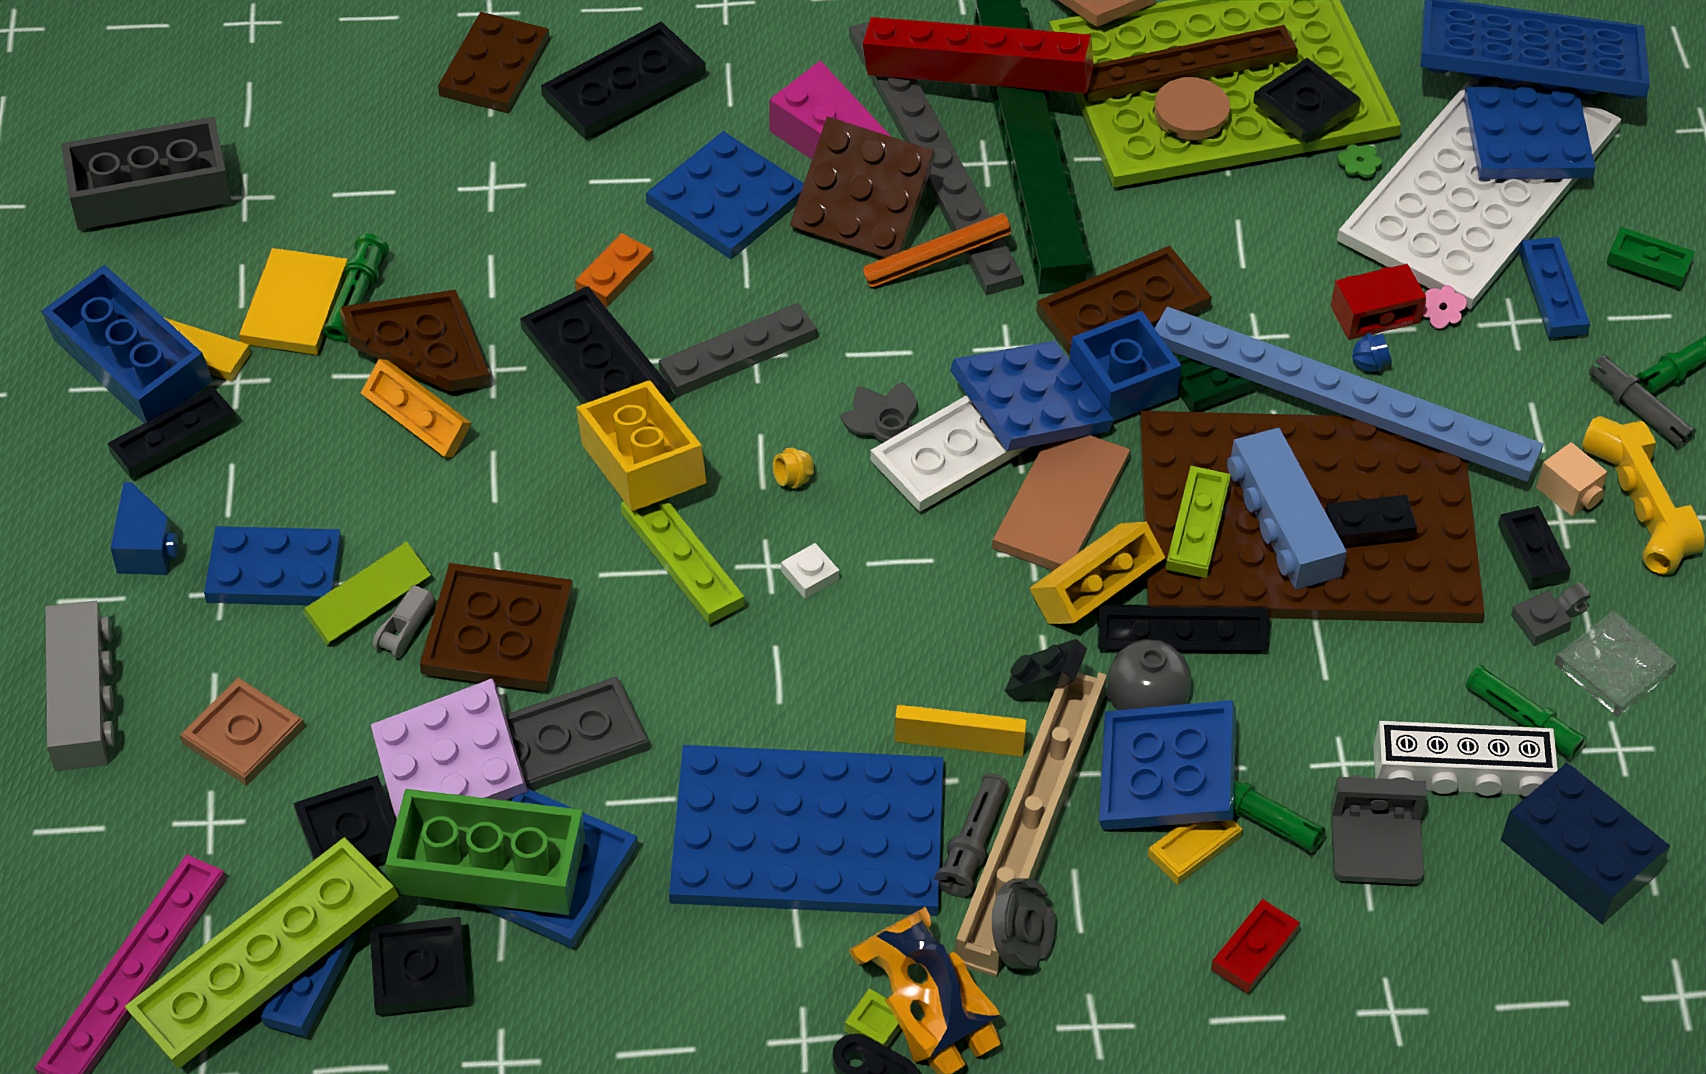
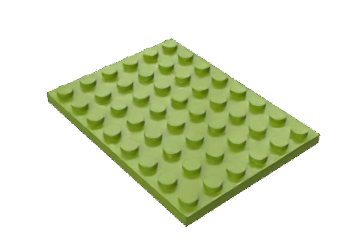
[1049,0,1401,188]

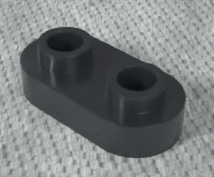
[832,1034,919,1074]

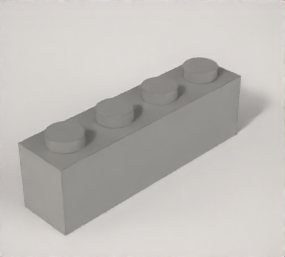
[45,600,115,771]

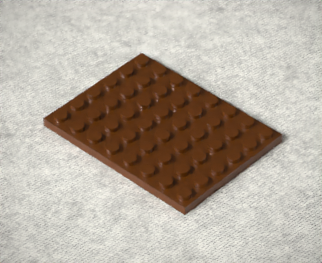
[1139,411,1485,623]

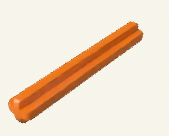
[863,213,1011,287]

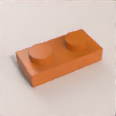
[575,233,653,307]

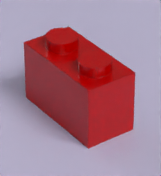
[1330,263,1426,340]

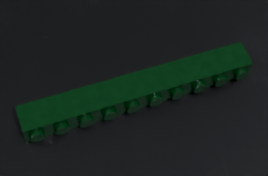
[974,0,1092,294]

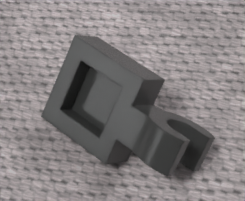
[1511,583,1591,646]

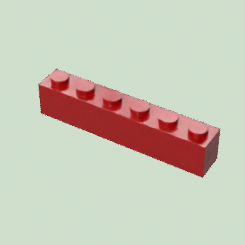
[862,17,1094,94]

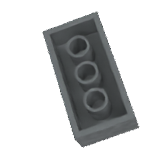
[61,117,232,230]

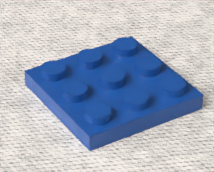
[1464,86,1596,179]
[646,131,804,260]
[950,341,1114,451]
[1099,700,1236,830]
[472,788,638,949]

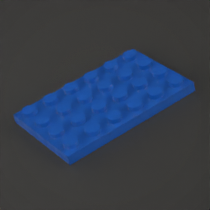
[1420,0,1650,99]
[669,745,943,916]

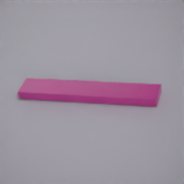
[35,854,226,1074]

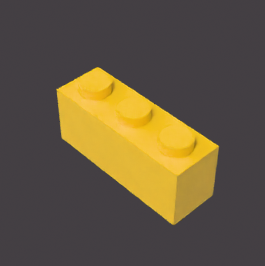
[1029,521,1165,624]

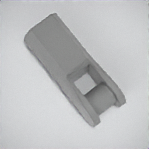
[373,585,435,659]

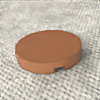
[1154,77,1230,140]

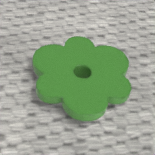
[1337,144,1382,178]

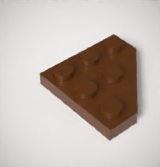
[340,289,490,391]

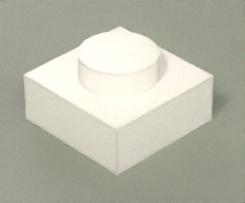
[781,543,839,599]

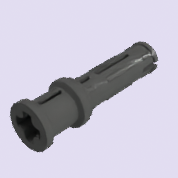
[934,773,1009,897]

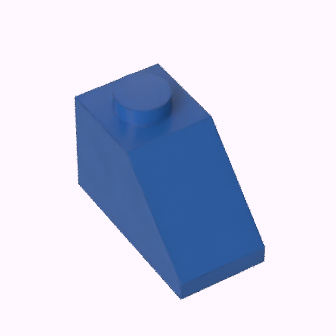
[110,482,178,575]

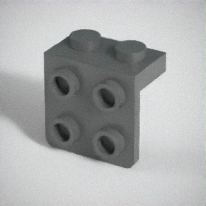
[1330,775,1427,884]

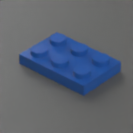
[204,526,342,606]

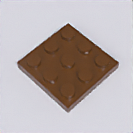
[790,116,937,258]
[420,563,573,692]

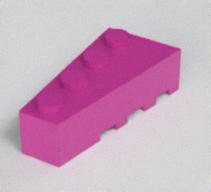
[769,60,890,159]

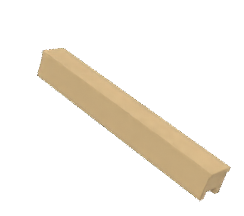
[955,673,1107,977]

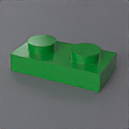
[1606,227,1695,288]

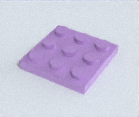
[371,679,528,821]

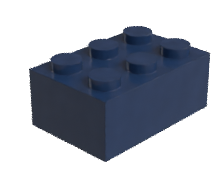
[1501,762,1670,925]

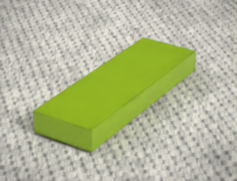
[1166,466,1231,578]
[302,541,431,645]

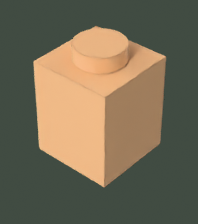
[1536,442,1608,517]

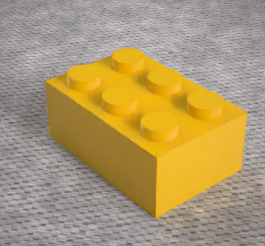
[576,380,706,511]

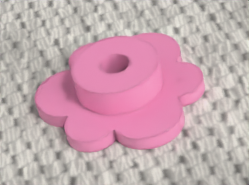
[1423,285,1467,329]

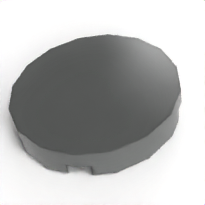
[992,878,1055,969]

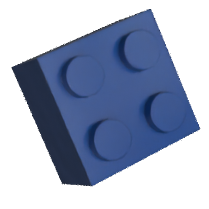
[1070,311,1182,421]

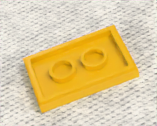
[239,248,348,355]

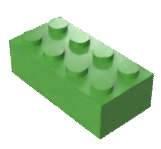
[385,789,585,915]

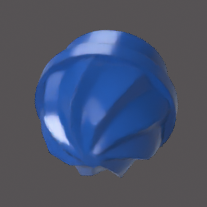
[1352,333,1392,372]

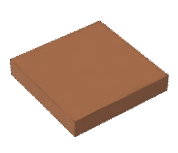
[180,677,305,786]

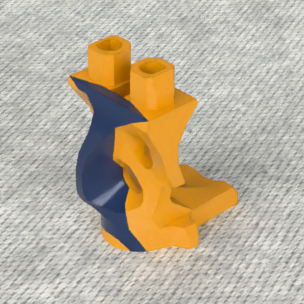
[848,907,1001,1074]

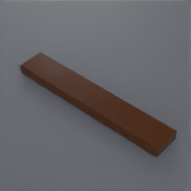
[1083,25,1298,103]

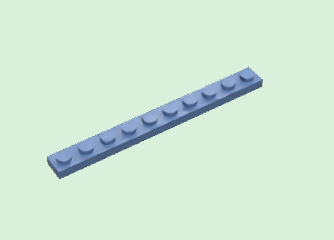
[1155,307,1544,482]

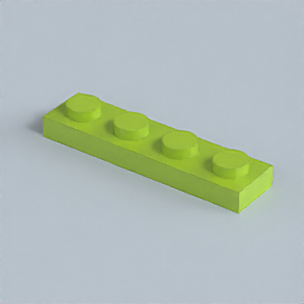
[621,499,744,624]

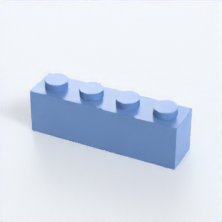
[1227,428,1347,590]

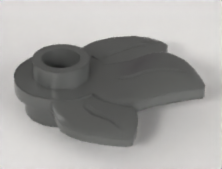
[840,382,917,442]

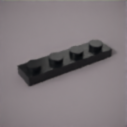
[1097,604,1269,650]

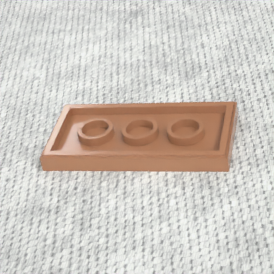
[992,435,1130,571]

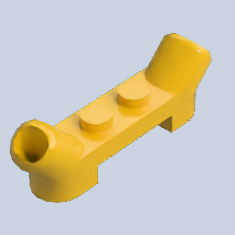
[1582,416,1705,575]

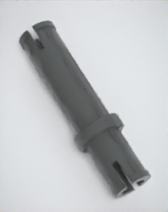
[1588,355,1696,449]

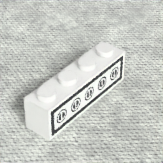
[1373,721,1558,797]

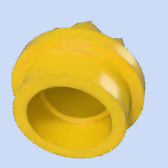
[773,448,814,489]

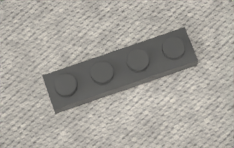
[659,303,817,397]

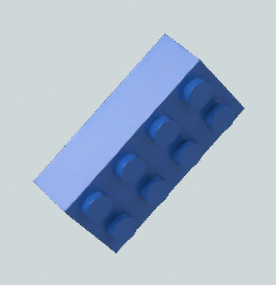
[41,265,213,423]

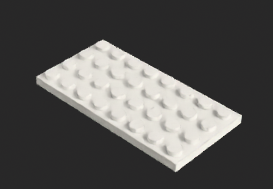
[1337,76,1622,310]

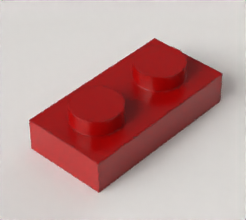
[1211,898,1300,994]

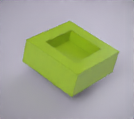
[844,988,901,1047]

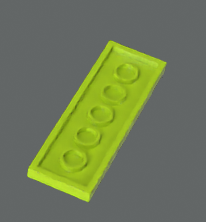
[124,837,399,1069]

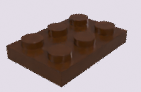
[438,12,550,113]

